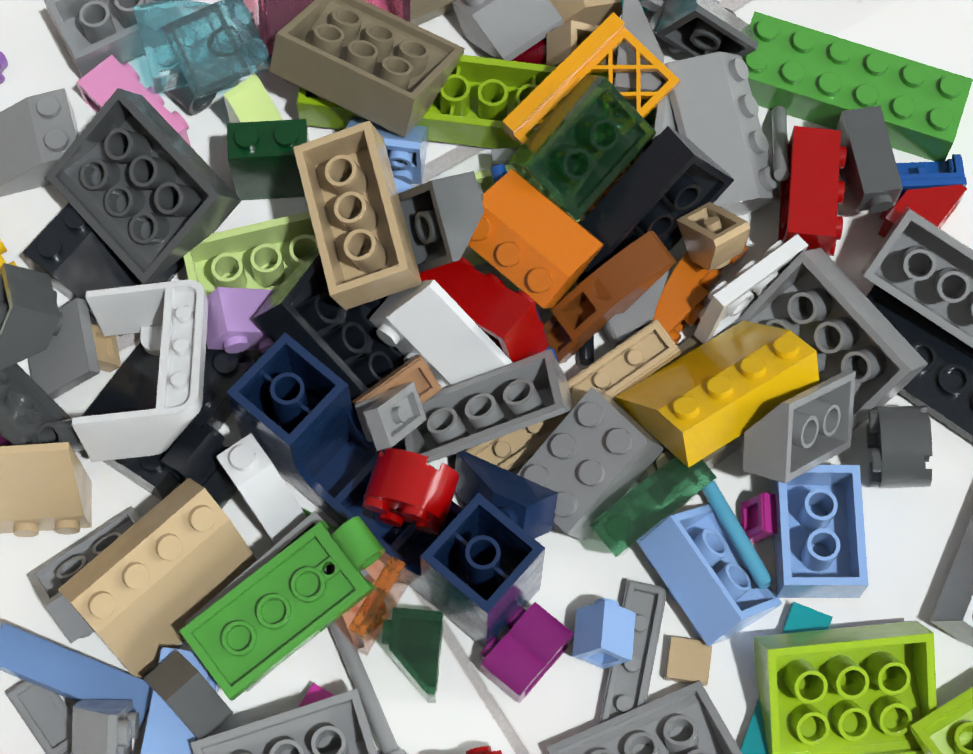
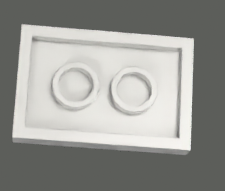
[694,234,808,344]

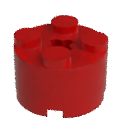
[362,448,459,535]

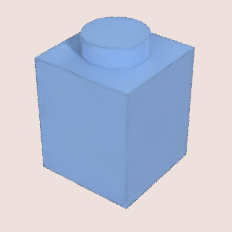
[572,598,636,669]

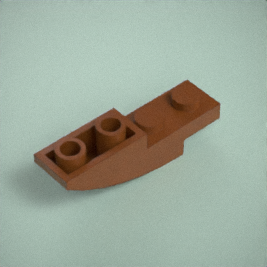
[544,231,676,364]

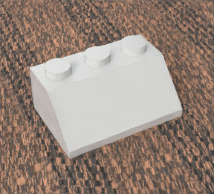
[369,279,513,389]

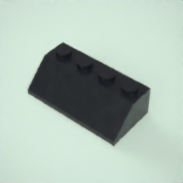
[579,126,734,275]

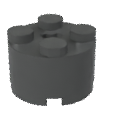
[866,405,933,488]

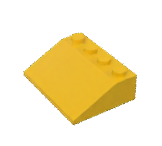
[615,320,820,468]

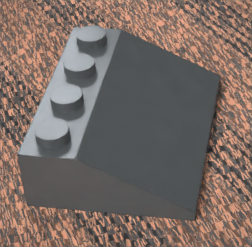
[46,88,242,284]

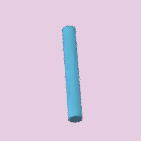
[699,478,774,590]

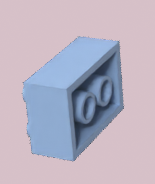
[770,465,868,598]

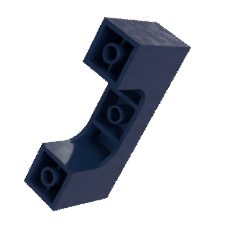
[226,332,545,648]

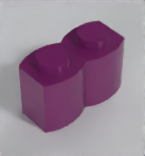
[480,602,574,703]

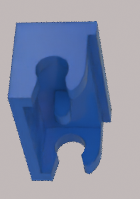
[896,154,967,202]

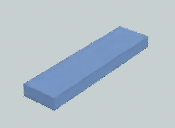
[0,622,153,728]

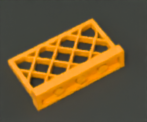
[502,12,680,192]

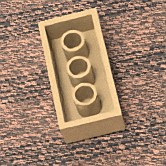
[293,120,422,310]

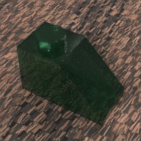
[382,607,444,703]

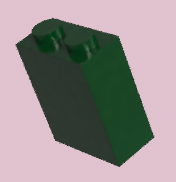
[227,119,310,200]

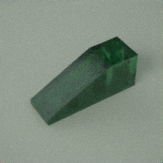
[589,457,717,557]

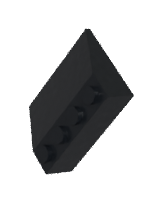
[22,203,215,337]
[252,248,405,416]
[82,342,255,501]

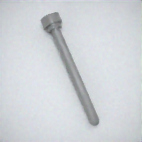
[329,616,406,754]

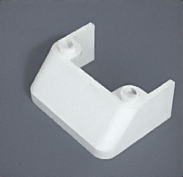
[72,280,209,462]

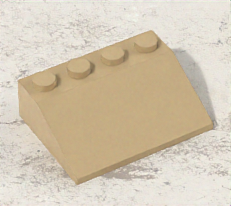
[0,442,92,537]
[58,478,257,678]

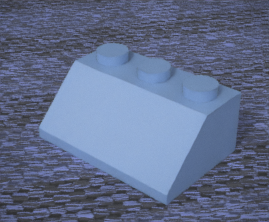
[638,504,782,647]

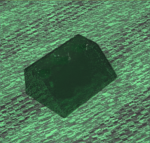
[508,74,657,221]

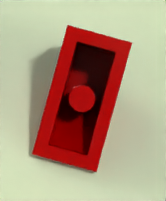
[878,184,967,238]

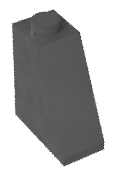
[836,105,903,213]

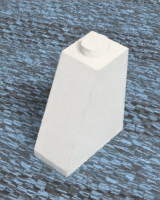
[216,433,307,544]

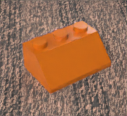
[468,169,604,309]

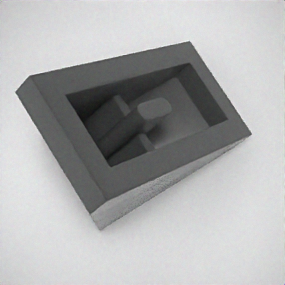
[144,650,233,740]

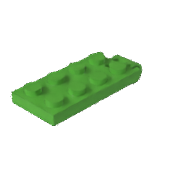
[179,516,385,701]

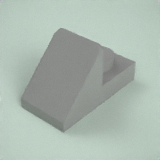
[355,381,427,451]

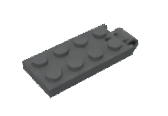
[0,363,84,452]

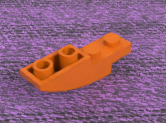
[653,231,750,344]

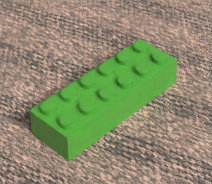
[742,11,973,162]

